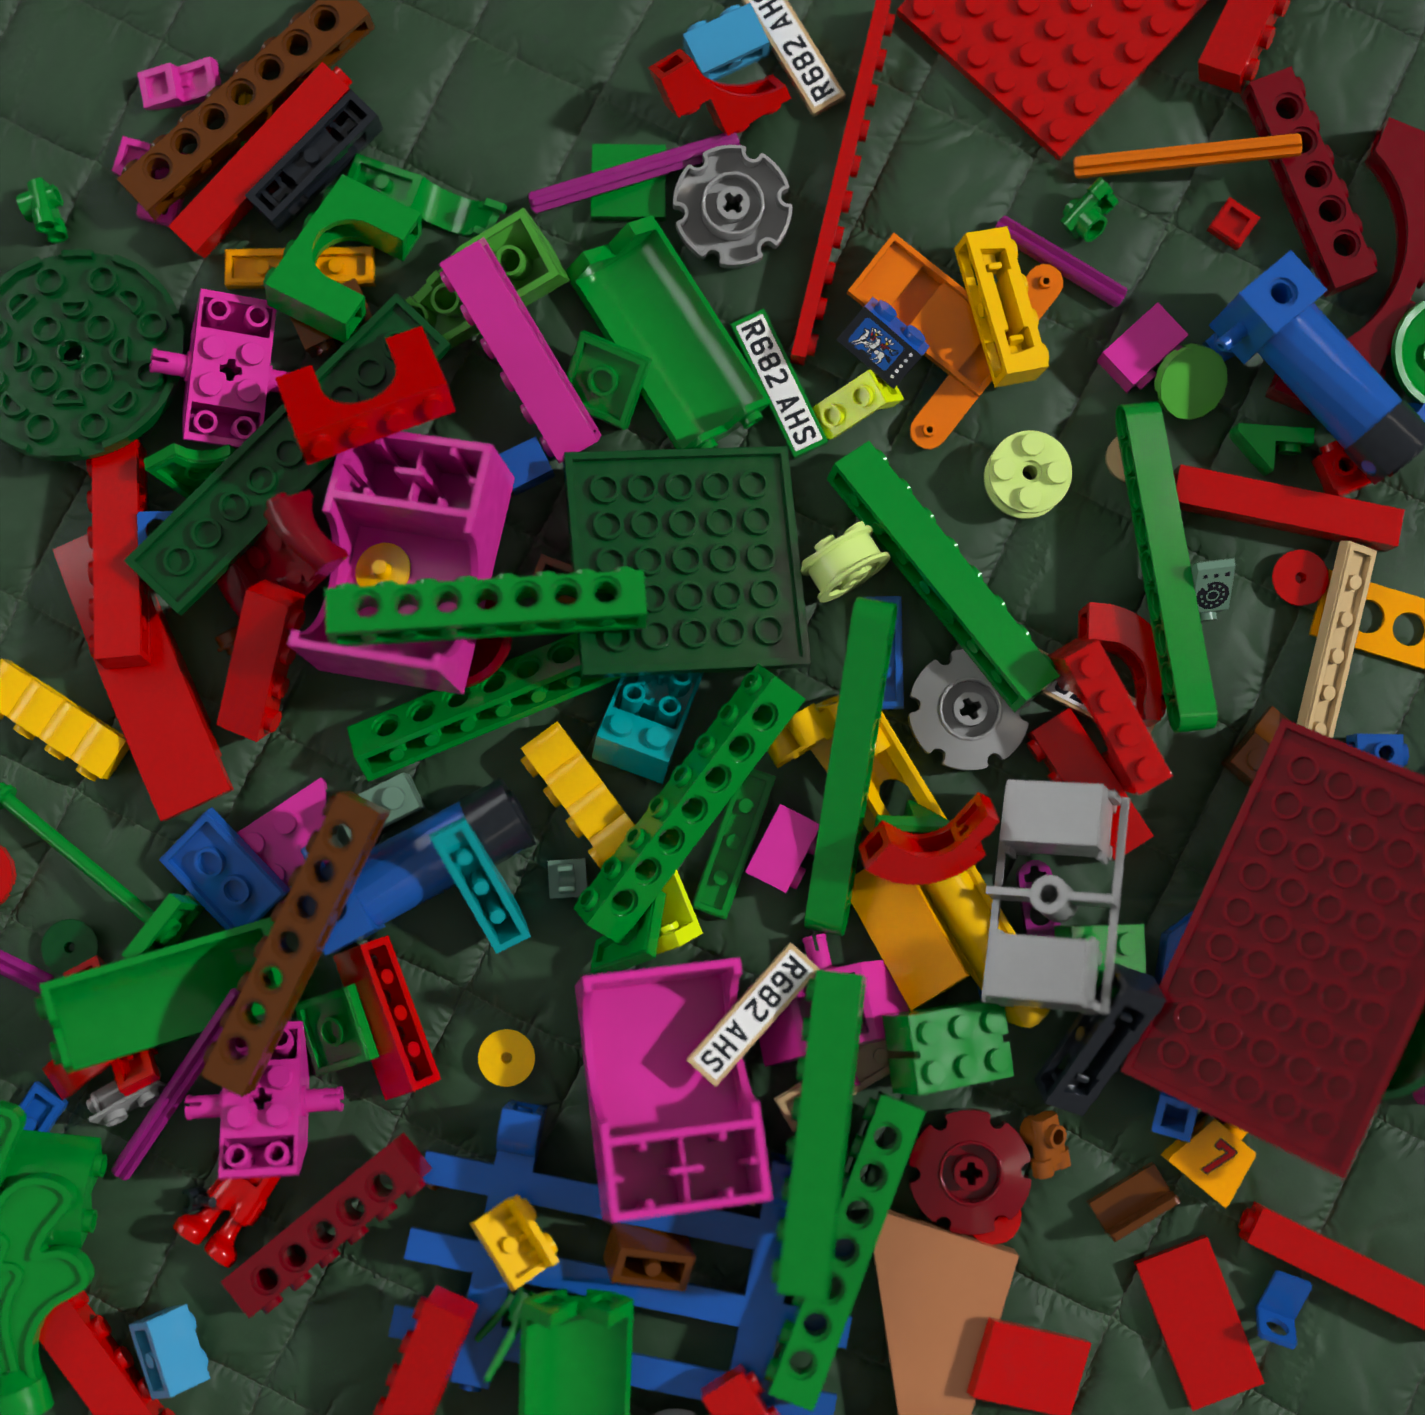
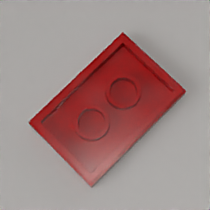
[966,1317,1092,1415]

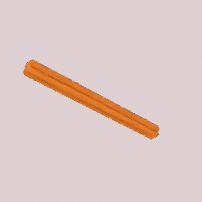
[1074,133,1302,179]

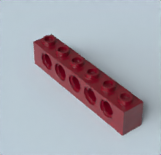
[1241,66,1377,298]
[221,1132,433,1318]

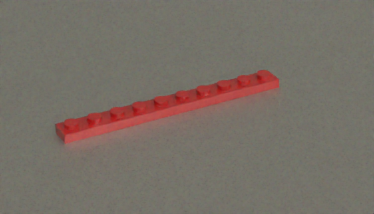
[790,0,896,366]

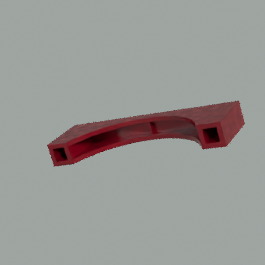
[1265,117,1425,419]

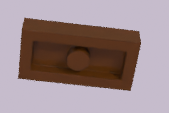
[1087,1162,1180,1242]

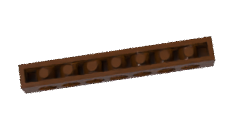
[117,0,375,222]
[201,791,390,1097]

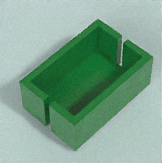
[883,999,1014,1095]

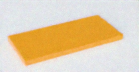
[851,869,970,1010]

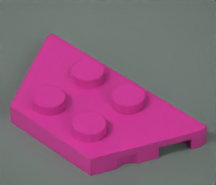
[237,777,330,888]

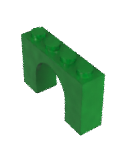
[263,174,422,343]

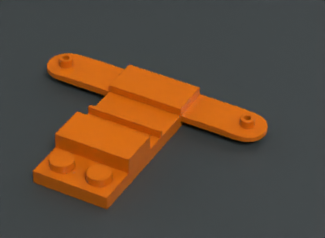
[846,233,1063,450]

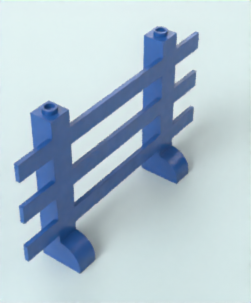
[388,1099,854,1415]

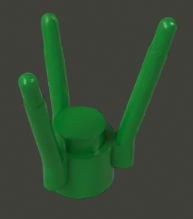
[474,1287,536,1382]

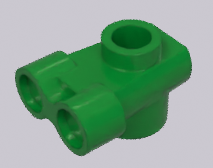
[16,177,68,243]
[1060,177,1119,242]

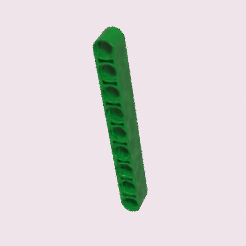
[1115,401,1218,733]
[804,597,897,936]

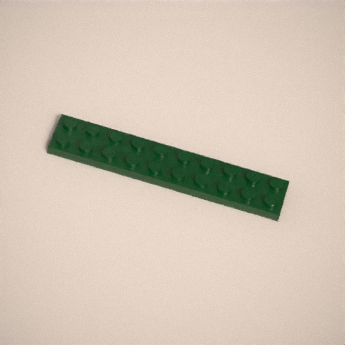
[124,292,452,616]

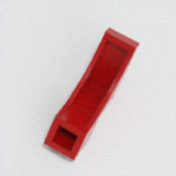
[648,49,791,136]

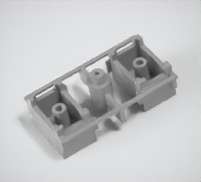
[981,780,1130,1015]

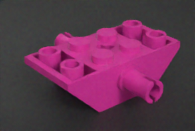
[149,288,290,448]
[759,933,909,1087]
[185,1021,344,1180]

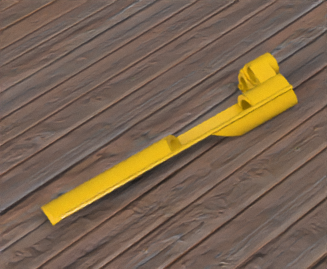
[767,694,1051,1028]

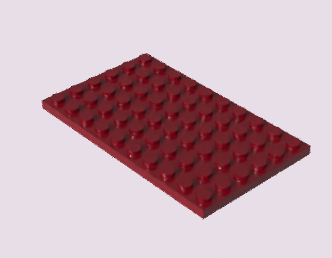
[1121,718,1425,1179]

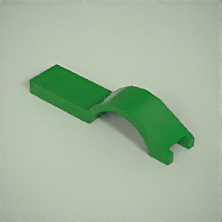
[347,153,507,238]

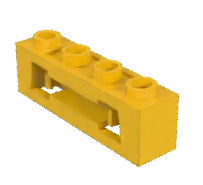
[954,226,1049,388]

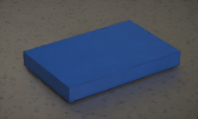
[159,807,291,930]

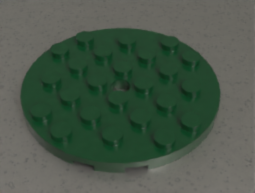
[0,249,187,462]

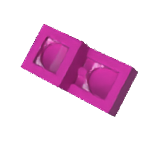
[137,56,222,110]

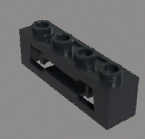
[245,89,383,233]
[1034,963,1166,1116]

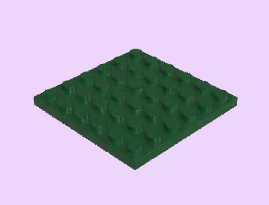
[562,446,811,679]

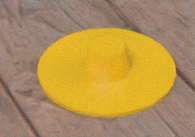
[355,543,411,587]
[478,1029,535,1087]

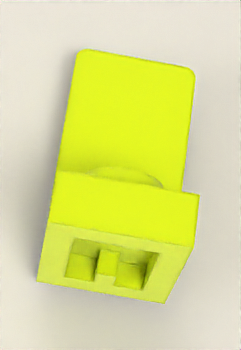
[812,369,904,440]
[656,870,703,955]

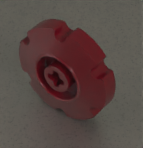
[908,1108,1031,1235]

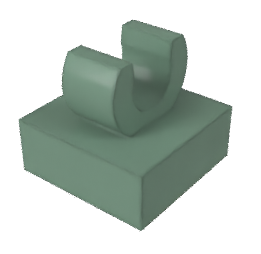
[547,858,588,899]

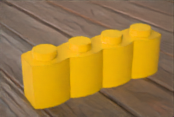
[0,658,130,781]
[520,721,635,869]

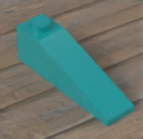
[429,816,531,954]

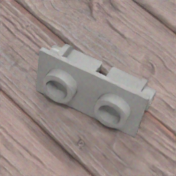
[86,1066,167,1127]

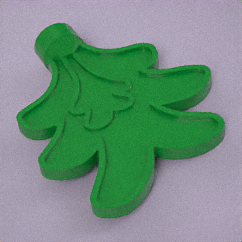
[0,1100,95,1415]

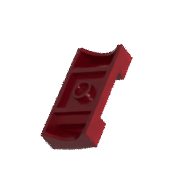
[216,490,349,618]

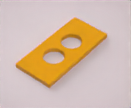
[1309,570,1425,670]

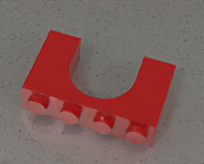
[275,326,456,465]
[1047,639,1173,796]

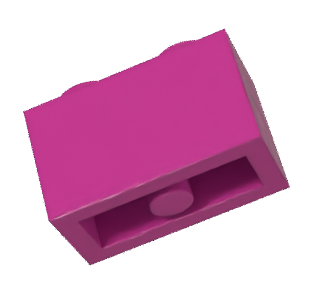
[1097,302,1189,393]
[745,804,819,893]

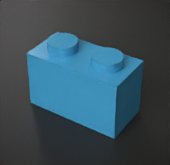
[683,3,770,81]
[128,1304,210,1399]

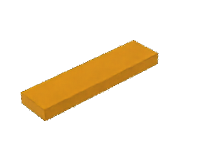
[225,246,375,289]

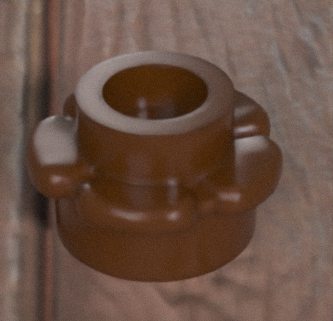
[214,624,239,656]

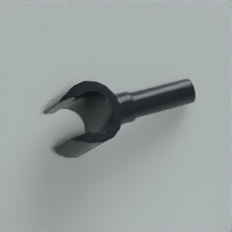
[182,1186,217,1213]

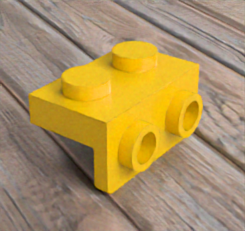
[470,1195,559,1291]

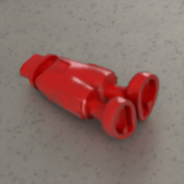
[173,1176,281,1268]

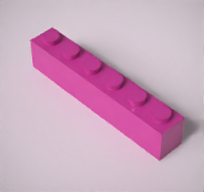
[439,237,602,464]

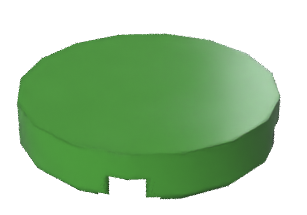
[1154,343,1228,420]

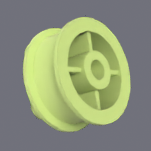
[984,430,1072,519]
[800,521,890,603]

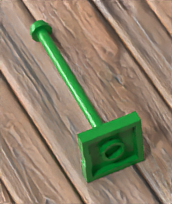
[0,782,205,959]

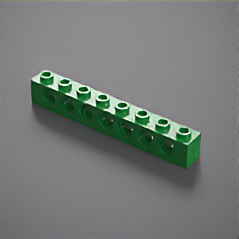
[325,567,647,647]
[347,632,621,782]
[573,663,806,945]
[764,1091,926,1412]

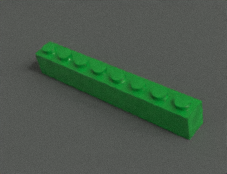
[826,441,1060,713]
[772,970,867,1300]

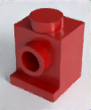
[1311,440,1372,497]

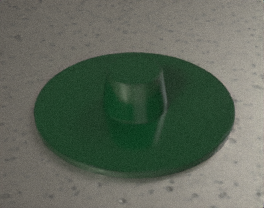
[41,919,98,975]

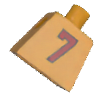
[1161,1114,1256,1208]

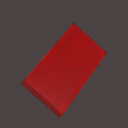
[1134,1234,1265,1411]

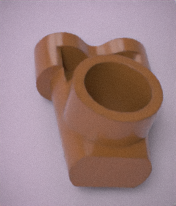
[1020,1110,1071,1179]

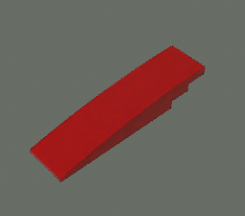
[52,534,234,822]

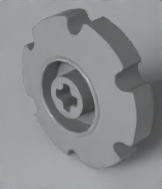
[673,145,792,268]
[908,649,1030,771]

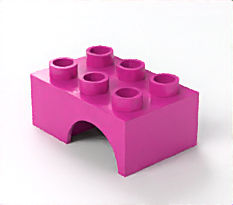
[288,431,515,695]
[575,958,772,1222]

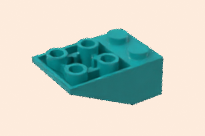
[592,673,704,784]

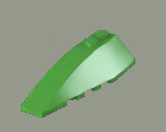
[405,208,570,348]

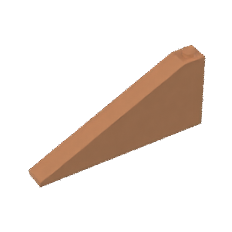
[873,1209,1019,1415]

